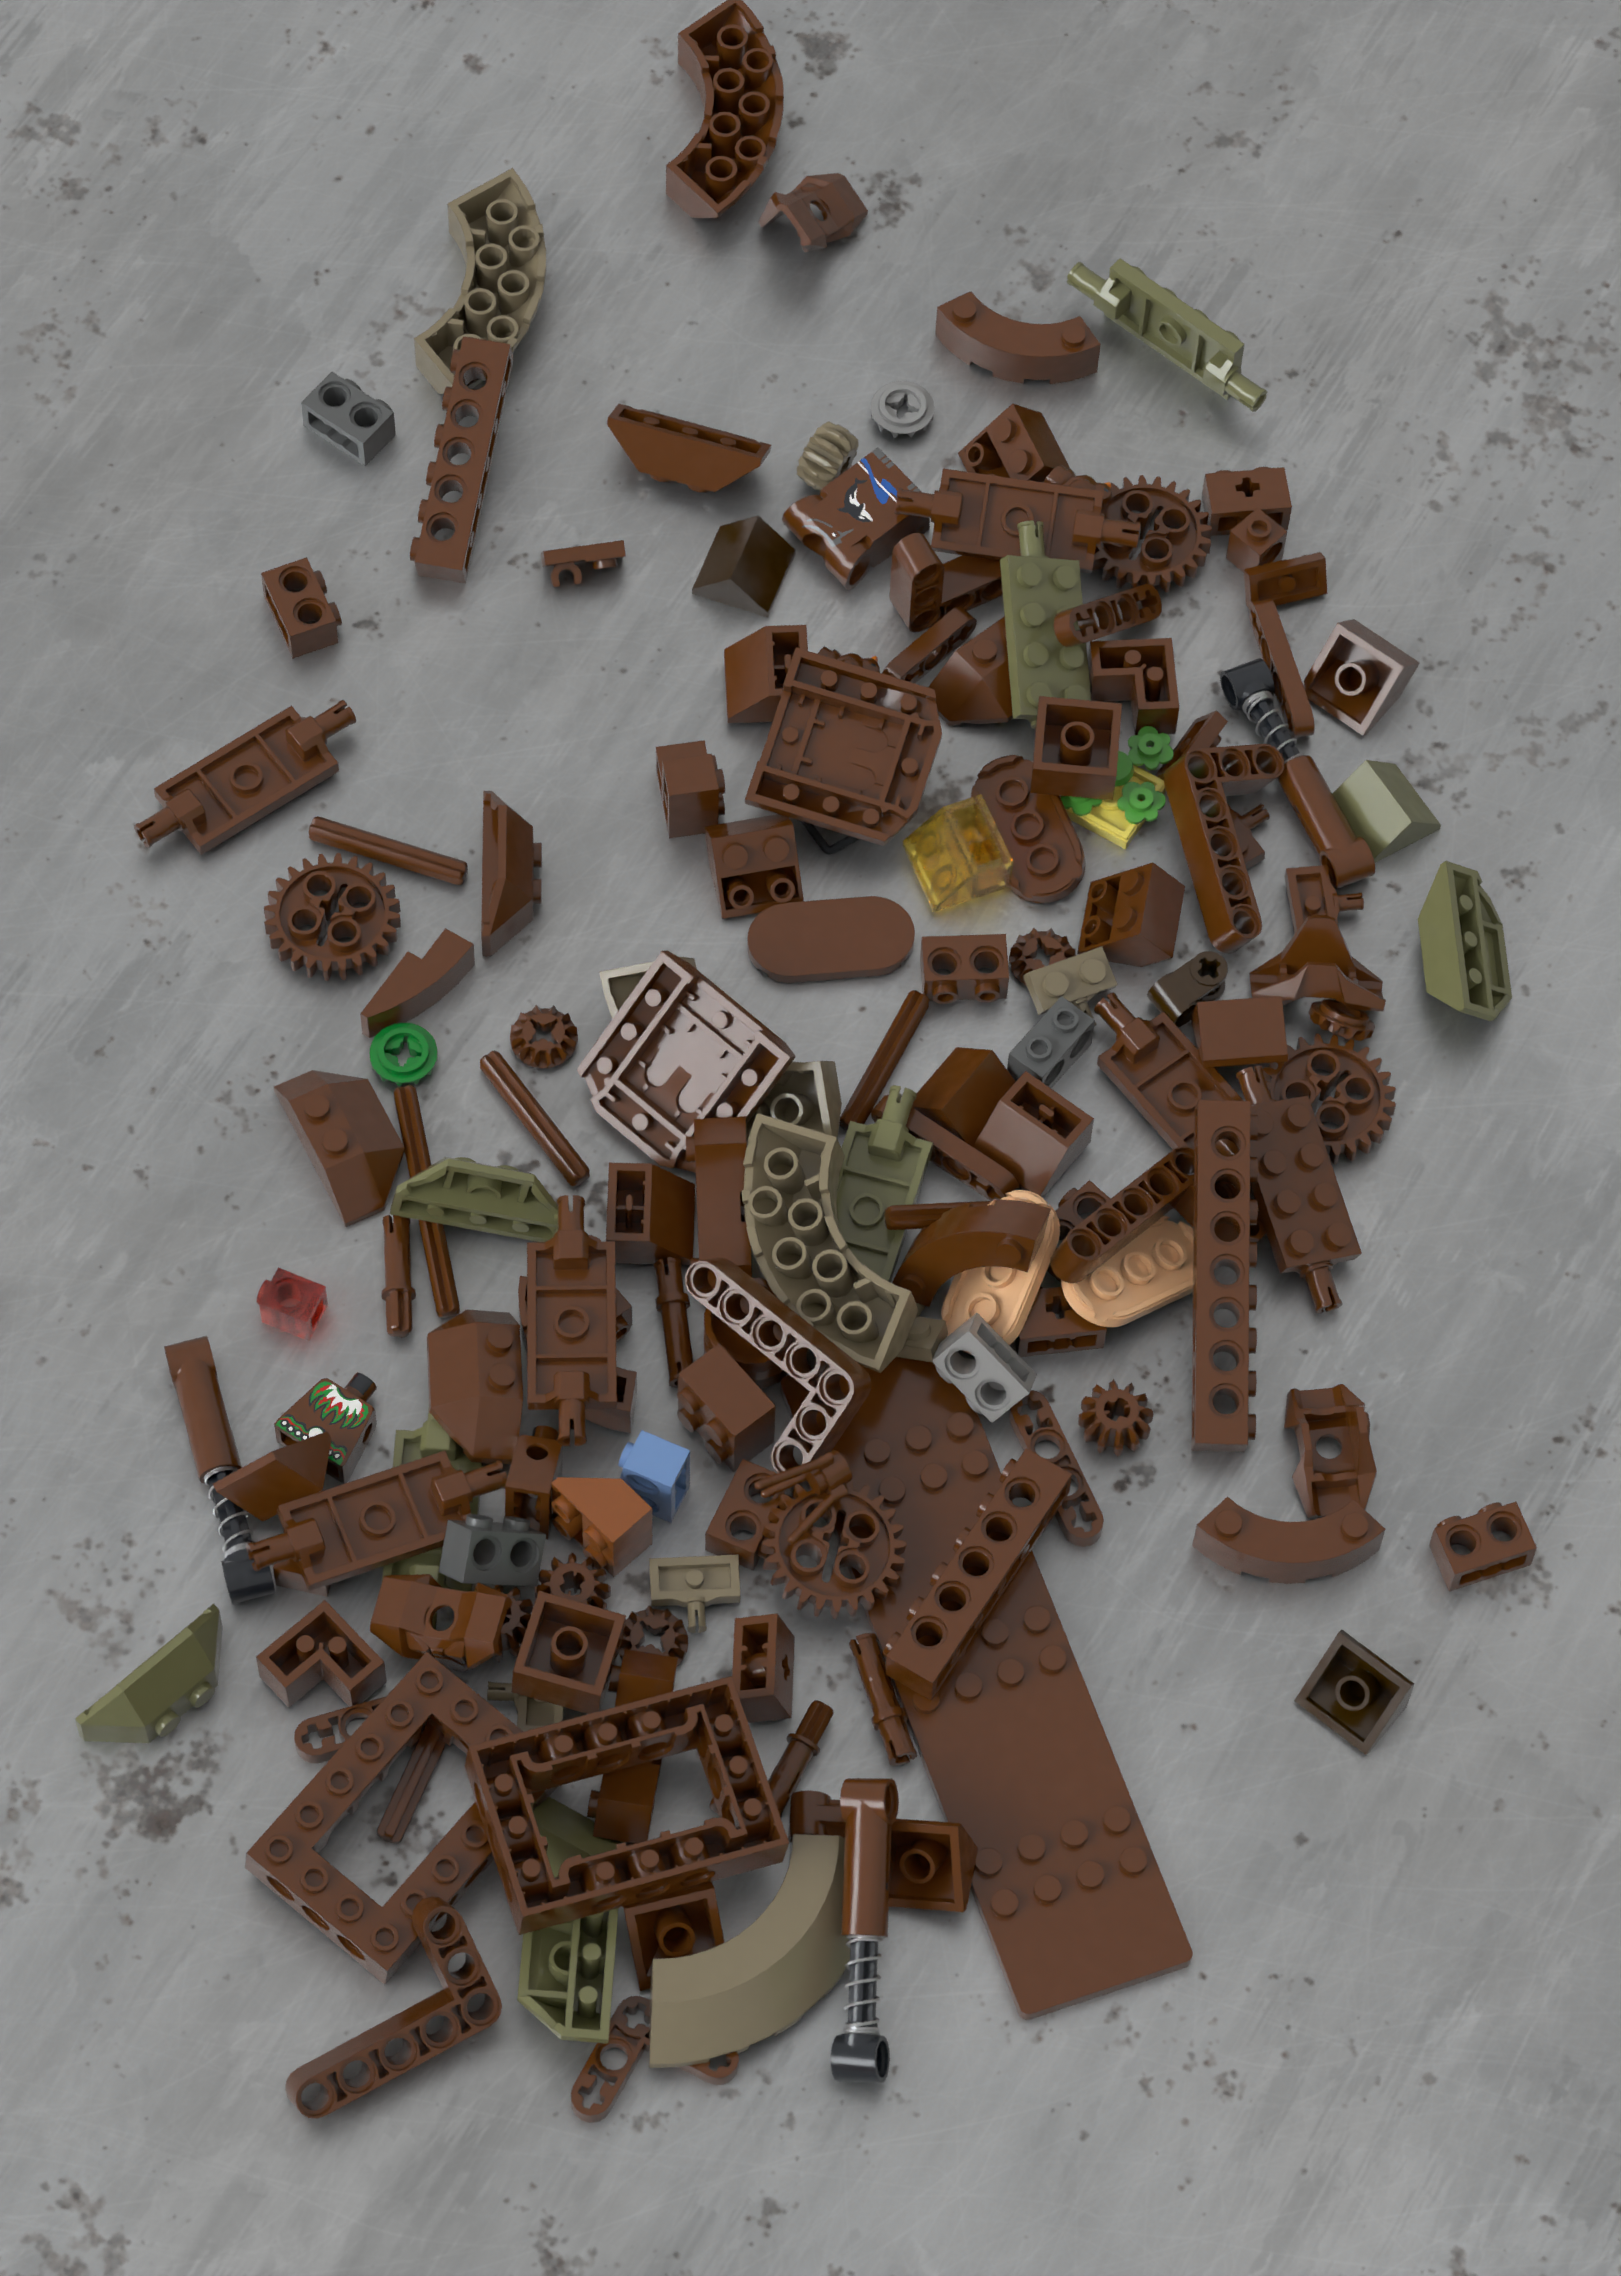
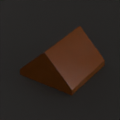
[1191,996,1288,1068]
[912,1047,1016,1147]
[213,1431,332,1522]
[889,1819,978,1912]

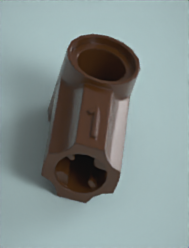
[788,1790,846,1843]

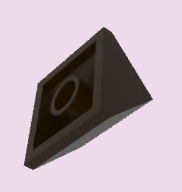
[692,515,796,618]
[1294,1630,1414,1755]

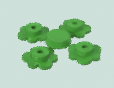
[1060,726,1174,824]

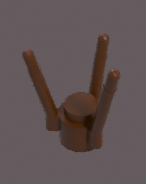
[754,1450,852,1544]

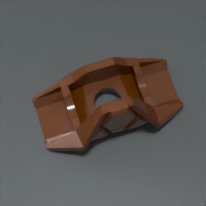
[758,173,868,253]
[1249,915,1386,1012]
[1284,1384,1377,1519]
[370,1574,512,1672]

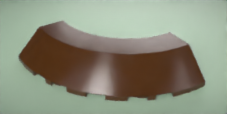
[666,0,784,218]

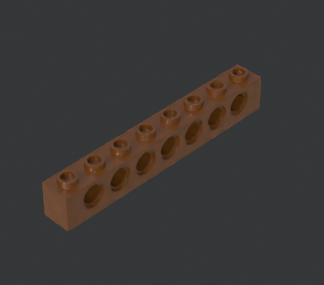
[1191,1100,1258,1452]

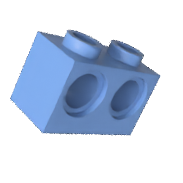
[618,1430,690,1523]

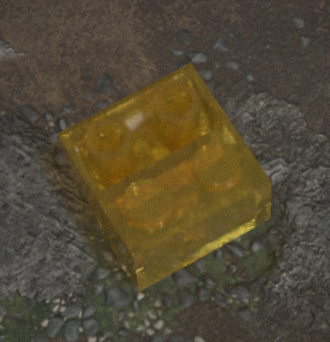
[902,794,1013,912]

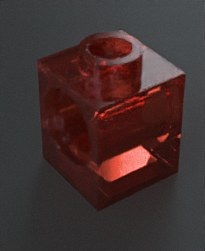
[256,1267,328,1341]

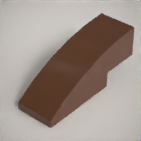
[360,928,475,1038]

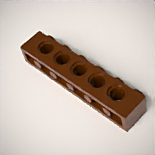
[410,336,513,584]
[883,1448,1072,1701]

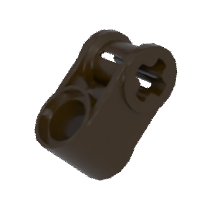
[1147,951,1228,1028]

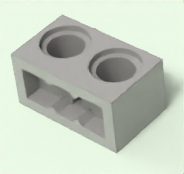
[932,1313,1037,1423]

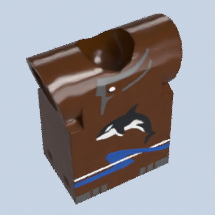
[782,447,930,590]

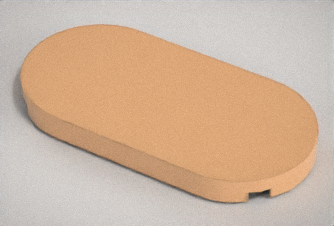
[941,1190,1060,1355]
[1061,1216,1193,1327]

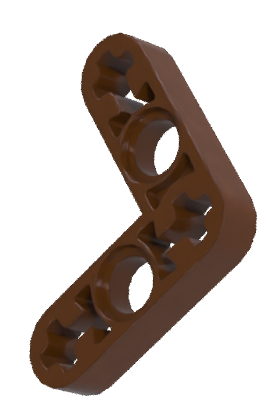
[571,1996,739,2123]

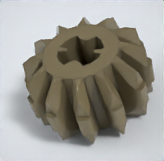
[797,421,859,490]

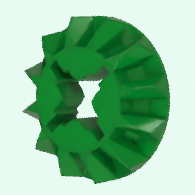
[369,1023,438,1087]

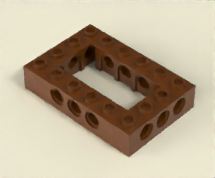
[245,1652,558,1985]
[465,1676,789,1935]

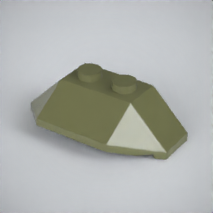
[1418,861,1512,1021]
[390,1157,558,1242]
[75,1603,223,1743]
[517,1908,619,2044]

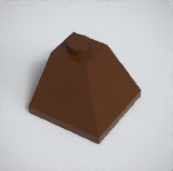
[623,1882,725,1991]

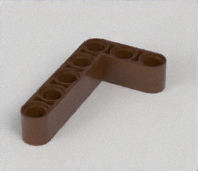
[889,533,1003,633]
[1163,744,1284,954]
[1050,1146,1266,1283]
[685,1258,871,1473]
[285,1896,502,2119]

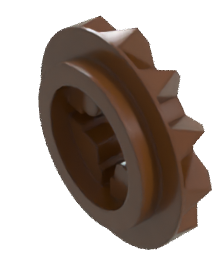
[1009,928,1076,986]
[1308,999,1375,1041]
[510,1005,578,1068]
[619,1605,688,1666]

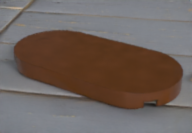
[971,755,1086,903]
[747,896,915,983]

